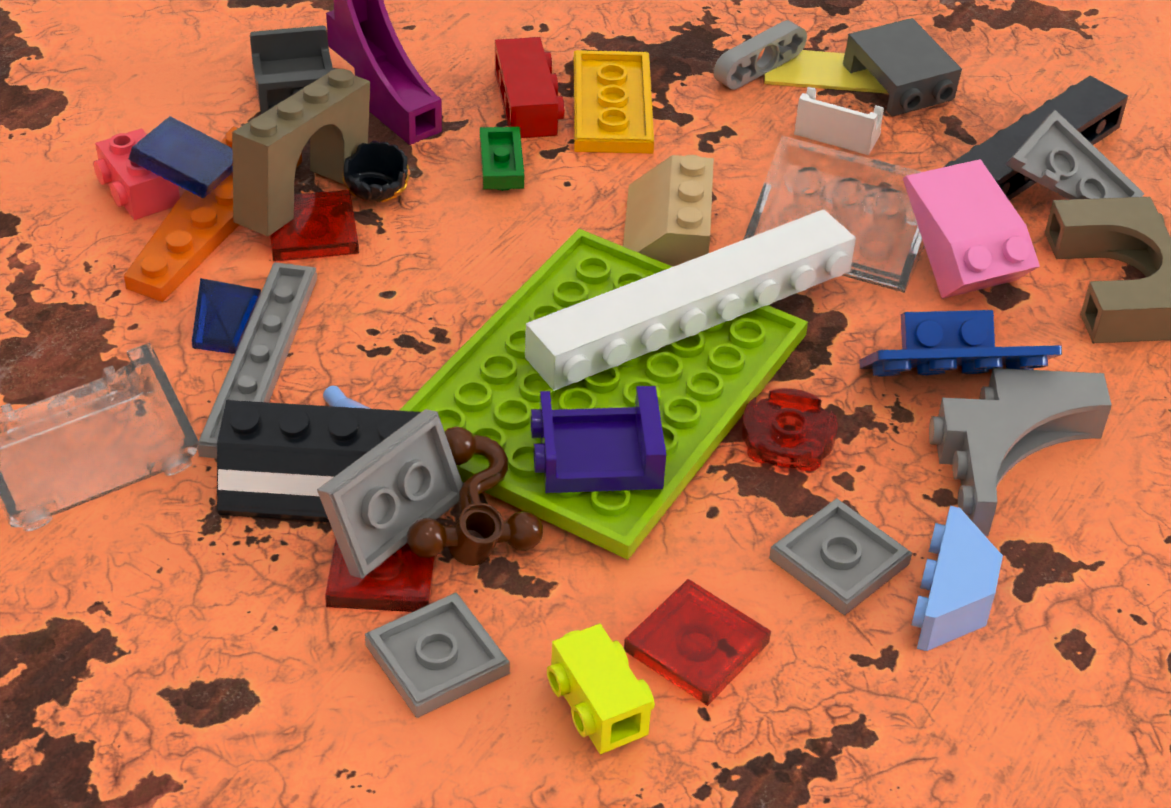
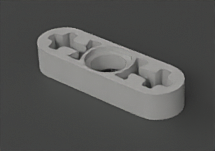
[714,20,807,90]

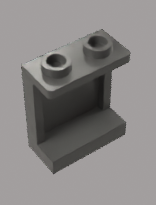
[843,18,962,116]
[250,25,335,114]

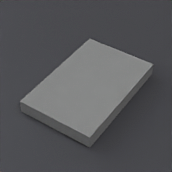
[317,409,463,579]

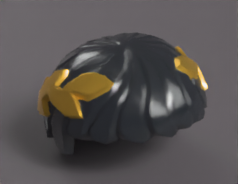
[343,141,409,203]

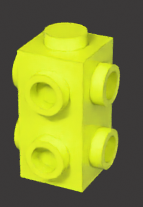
[547,623,655,754]

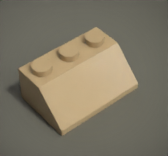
[623,155,714,267]

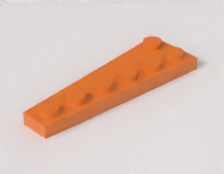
[124,126,302,302]

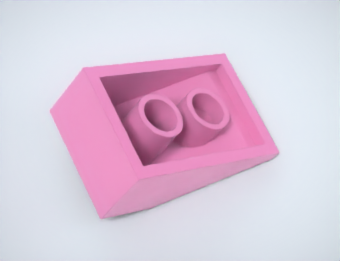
[903,159,1040,299]

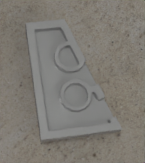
[1005,110,1145,200]

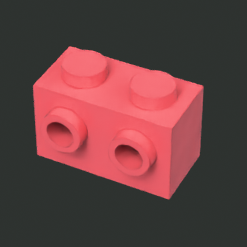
[93,128,180,220]

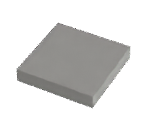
[769,498,912,616]
[365,592,510,718]

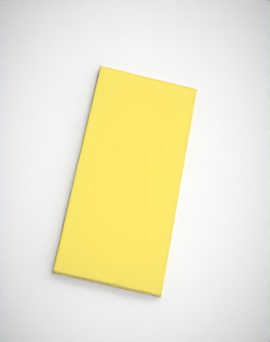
[764,50,889,94]

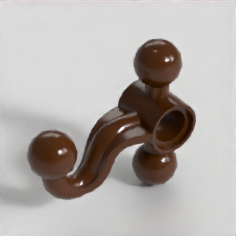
[407,426,543,566]

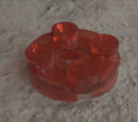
[741,388,838,471]

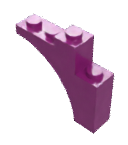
[326,0,442,145]

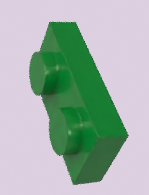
[480,127,525,191]

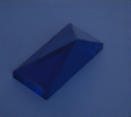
[192,278,261,354]

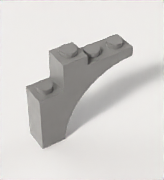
[929,368,1112,536]

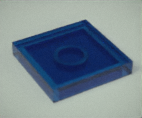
[128,116,233,198]

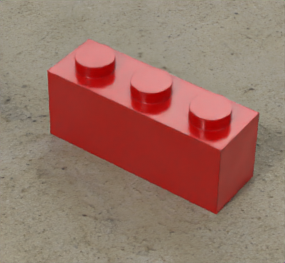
[495,37,565,138]

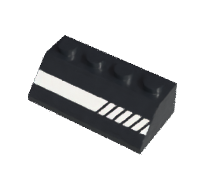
[217,400,421,522]

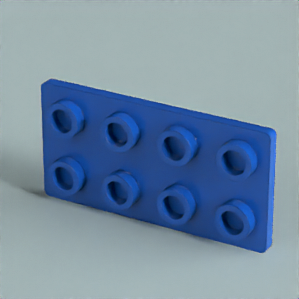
[859,310,1062,377]

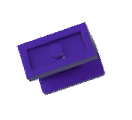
[530,386,666,493]

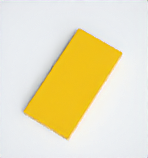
[573,50,654,154]

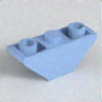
[911,506,1003,651]

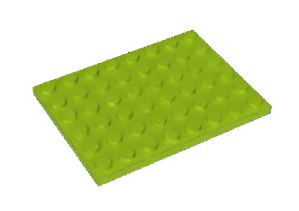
[399,229,808,560]

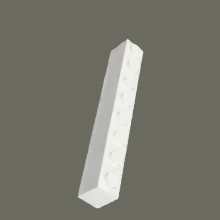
[525,209,856,391]

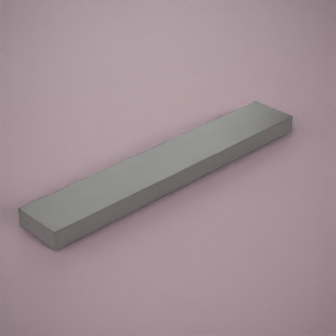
[197,262,317,459]

